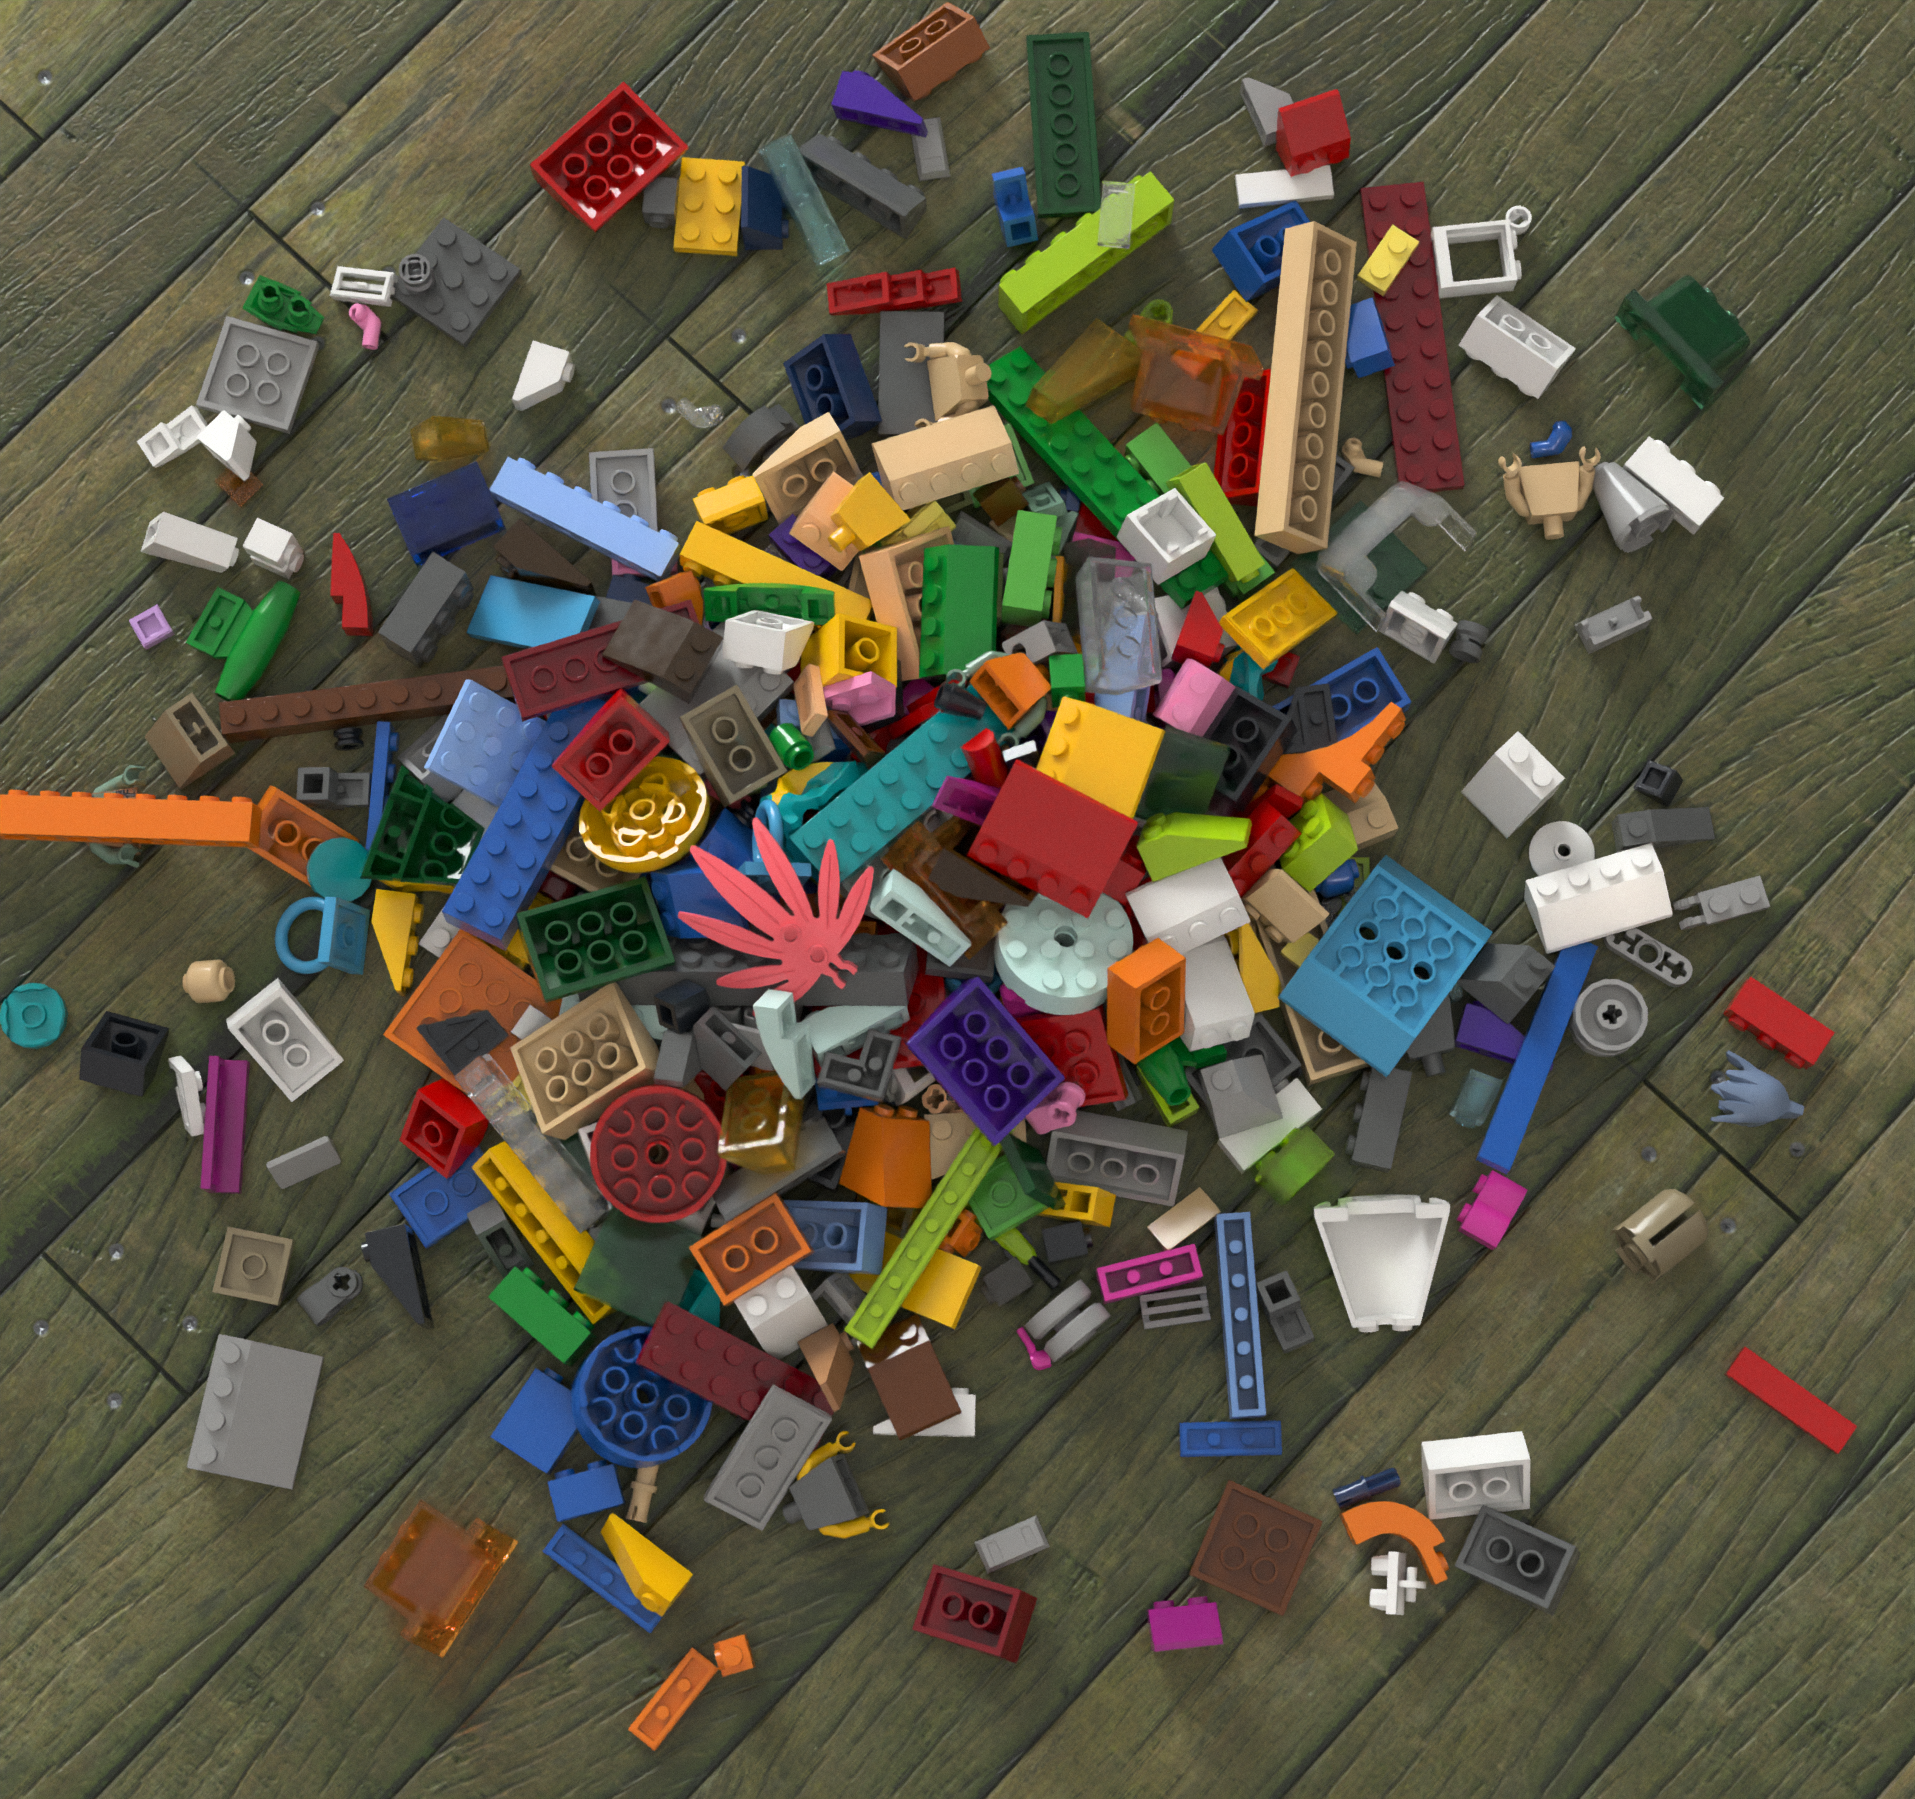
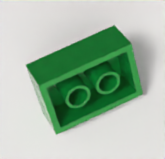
[488,1266,598,1368]

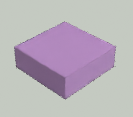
[129,605,174,650]

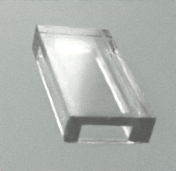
[1097,181,1135,249]

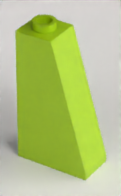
[1165,462,1265,584]

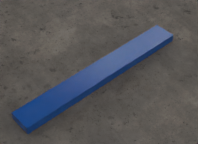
[1476,942,1598,1174]

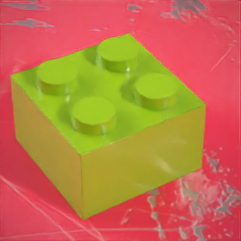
[1279,793,1358,892]

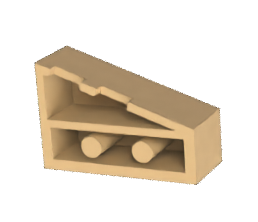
[924,1112,1026,1184]

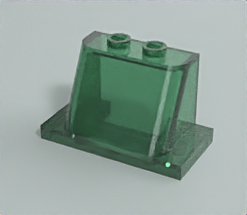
[1615,275,1750,409]

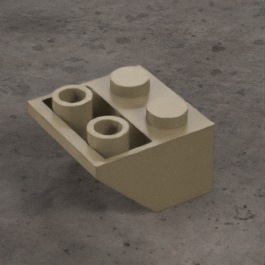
[144,693,235,790]

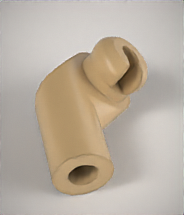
[1342,438,1383,478]

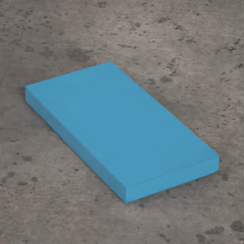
[466,575,600,649]

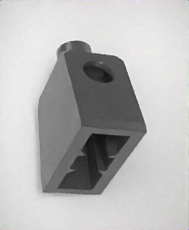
[1403,994,1455,1078]

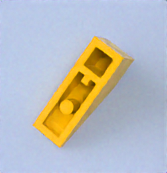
[1037,1182,1116,1228]
[601,1512,693,1617]

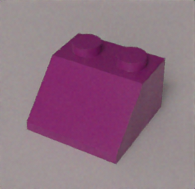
[1147,1596,1223,1652]

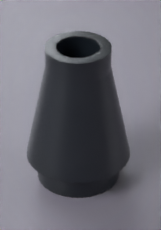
[934,682,987,721]

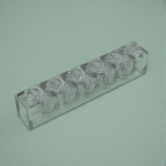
[454,1054,614,1233]

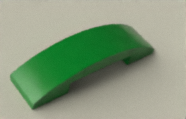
[704,583,836,625]

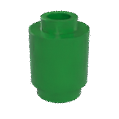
[769,723,814,770]

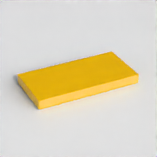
[1219,568,1337,670]
[847,1228,982,1329]

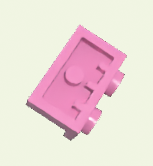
[823,671,896,726]

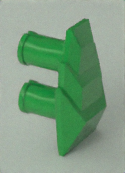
[242,275,325,335]

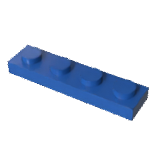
[366,721,399,852]

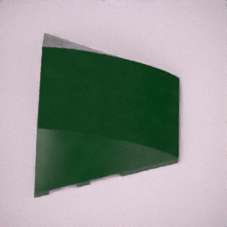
[360,765,485,886]

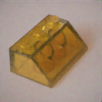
[717,1071,805,1175]

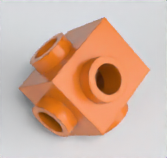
[938,1208,983,1258]

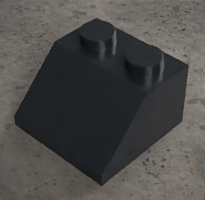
[79,1011,169,1097]

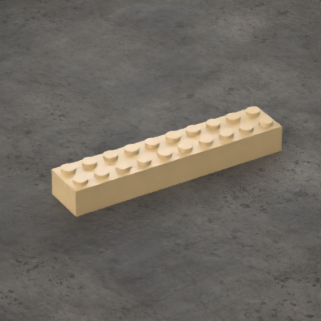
[1255,221,1357,554]

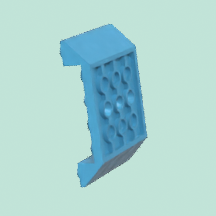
[1278,855,1493,1077]

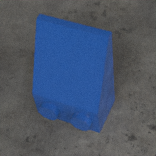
[1212,200,1310,302]
[651,859,750,939]

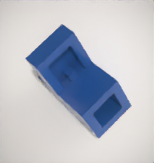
[992,167,1038,247]

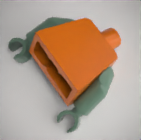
[945,651,1051,747]

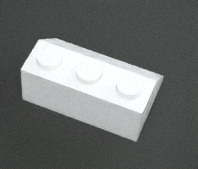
[1459,296,1576,399]
[1125,857,1251,954]
[1421,1431,1530,1520]

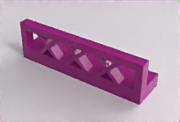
[200,1056,250,1194]

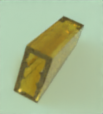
[1025,318,1148,424]

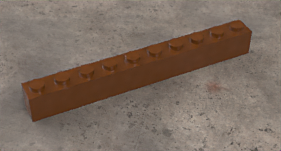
[219,666,516,743]

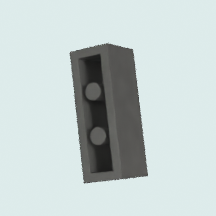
[1345,1066,1412,1173]

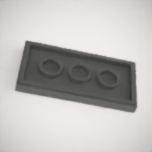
[878,311,944,437]

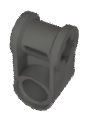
[297,1267,363,1327]

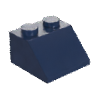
[741,166,789,250]

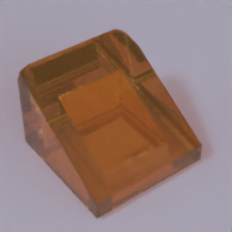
[214,468,263,507]

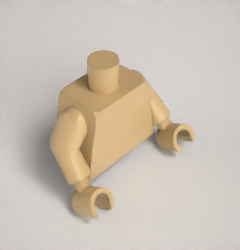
[905,342,991,428]
[1498,446,1601,540]

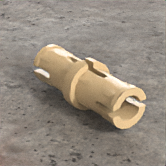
[626,1465,659,1523]

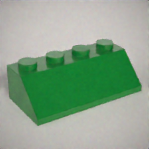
[919,544,999,683]

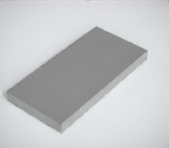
[703,1385,832,1531]

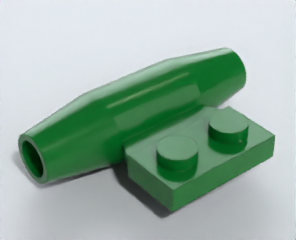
[186,580,301,702]
[1137,1036,1227,1105]

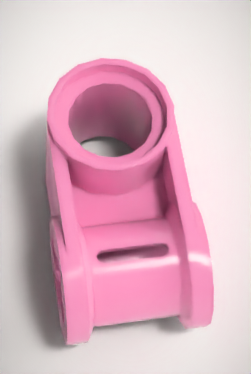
[1025,1082,1085,1135]

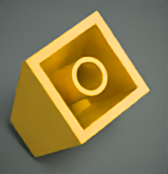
[801,613,897,688]

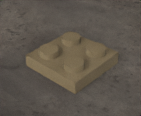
[213,1227,295,1306]

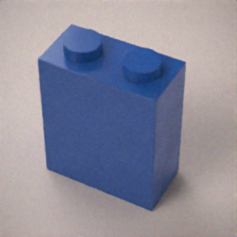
[490,1367,579,1475]

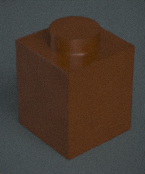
[973,475,1029,527]

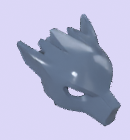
[1710,1050,1805,1127]

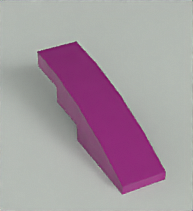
[932,776,1001,826]

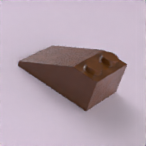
[856,1314,962,1441]

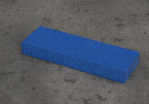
[1179,1421,1282,1457]

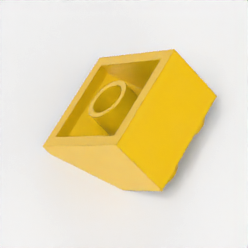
[693,475,769,535]

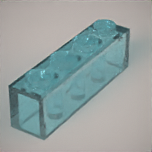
[758,134,850,266]

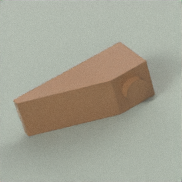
[798,1323,854,1412]

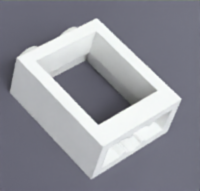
[1431,219,1521,299]

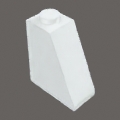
[141,512,239,573]

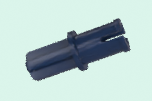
[1332,1468,1401,1510]

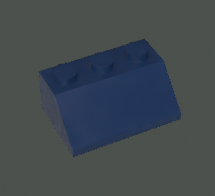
[783,334,882,441]

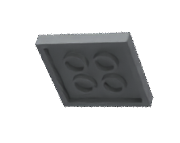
[390,217,522,348]

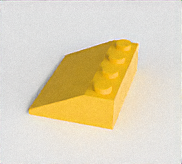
[1036,697,1165,819]

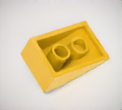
[1221,923,1282,1013]

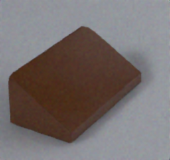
[827,710,886,770]

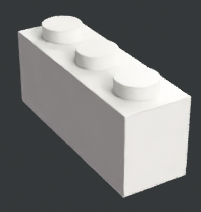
[1623,436,1724,535]
[1217,1078,1322,1174]

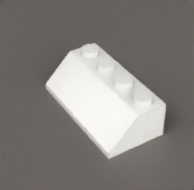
[1524,843,1673,954]

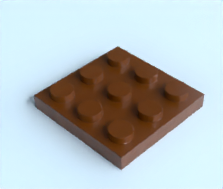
[1189,1480,1323,1616]

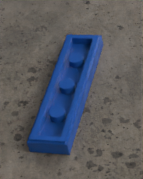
[543,1524,670,1633]

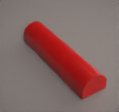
[961,728,1010,789]

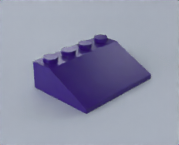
[906,977,1065,1146]

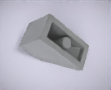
[1240,77,1293,147]

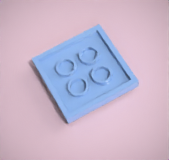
[424,679,546,808]

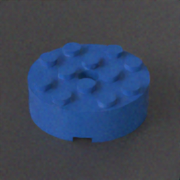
[571,1326,712,1468]

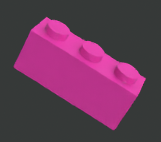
[1095,1244,1203,1304]

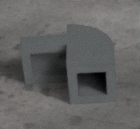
[723,404,800,471]
[296,767,372,810]
[1256,1270,1315,1354]

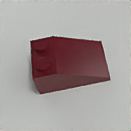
[912,1564,1037,1664]

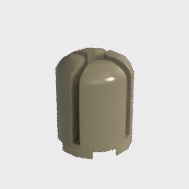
[1609,1189,1709,1284]

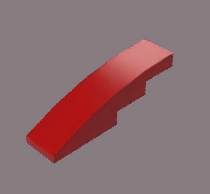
[827,268,962,316]

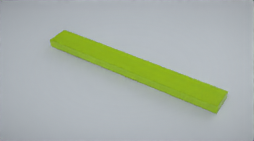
[844,1125,1018,1350]

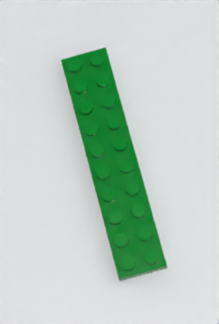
[987,346,1229,609]

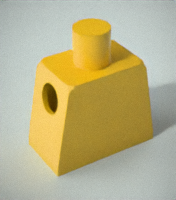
[828,472,911,553]

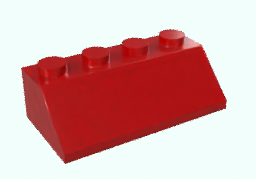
[1214,369,1271,507]

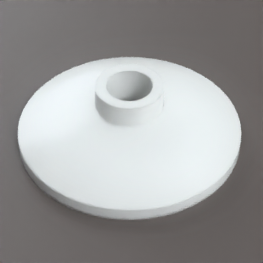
[1529,821,1595,876]

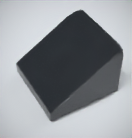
[1633,760,1683,807]

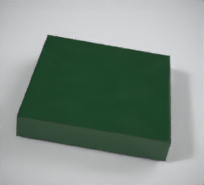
[1000,1133,1066,1211]

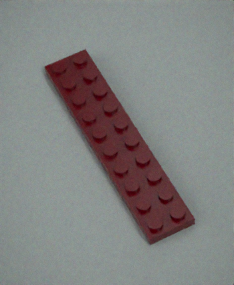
[1359,182,1464,496]

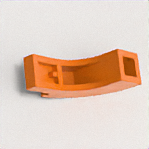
[1339,1501,1449,1585]

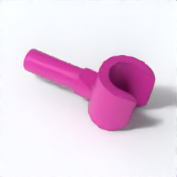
[1016,1327,1051,1370]

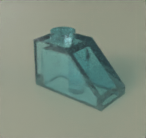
[1449,1069,1503,1129]

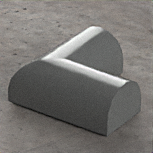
[817,1029,902,1103]

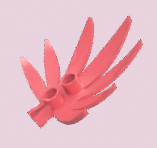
[678,817,874,1017]

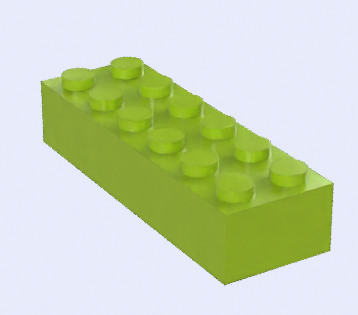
[998,171,1174,335]

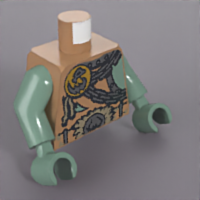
[85,765,147,868]

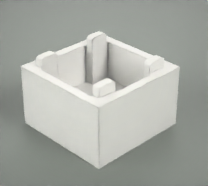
[1116,488,1216,585]

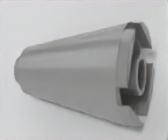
[1593,462,1674,553]

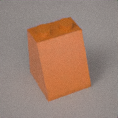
[839,1104,932,1208]

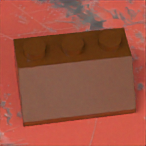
[872,2,990,102]

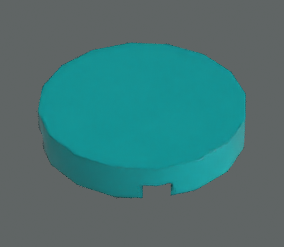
[306,837,372,902]
[0,983,68,1049]

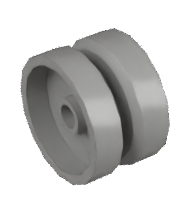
[1568,979,1648,1057]
[1025,1279,1111,1363]

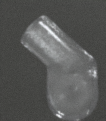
[675,397,724,428]

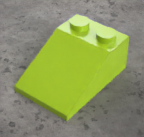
[1137,812,1252,882]

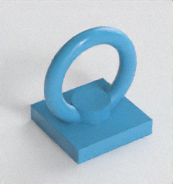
[738,799,812,895]
[275,897,370,975]

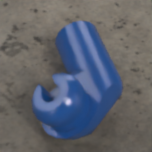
[1530,421,1572,458]

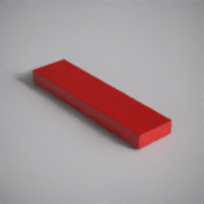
[1724,1347,1857,1454]

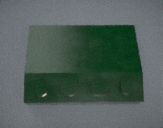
[516,876,676,1003]

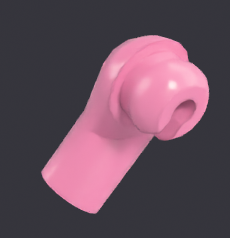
[349,303,381,350]

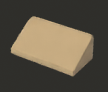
[1147,1187,1221,1251]

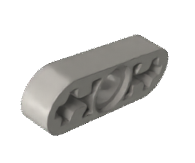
[1603,928,1693,987]

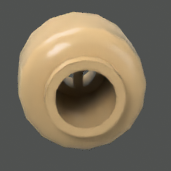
[183,959,235,1003]

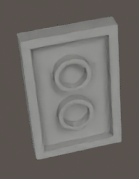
[589,448,659,532]

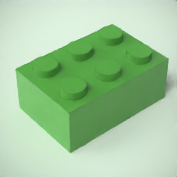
[1001,510,1062,627]

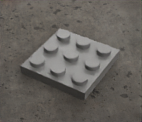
[196,316,320,434]

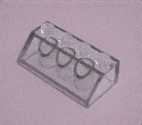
[1076,556,1162,695]

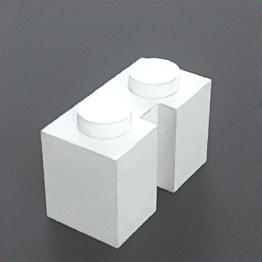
[243,518,304,579]

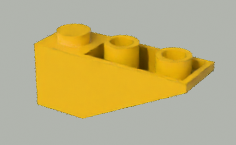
[371,889,424,996]

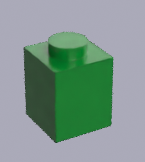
[1049,654,1085,708]

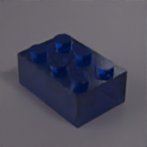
[387,461,506,567]

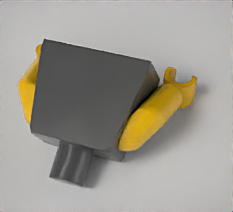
[782,1431,889,1538]

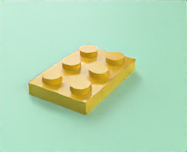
[673,157,746,256]

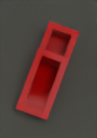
[330,533,373,636]

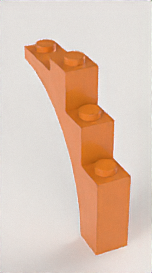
[1186,702,1406,806]

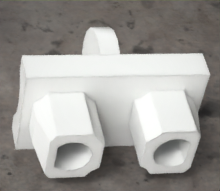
[1370,1552,1426,1615]

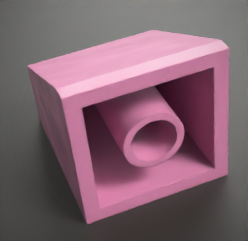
[1152,658,1236,743]

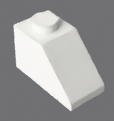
[512,341,575,411]
[197,410,257,481]

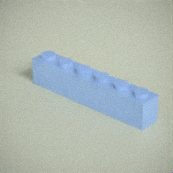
[489,457,682,582]

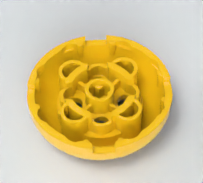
[579,757,710,873]

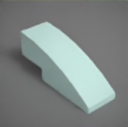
[753,989,816,1099]

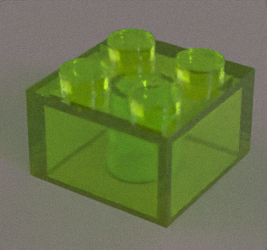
[1254,1125,1335,1207]

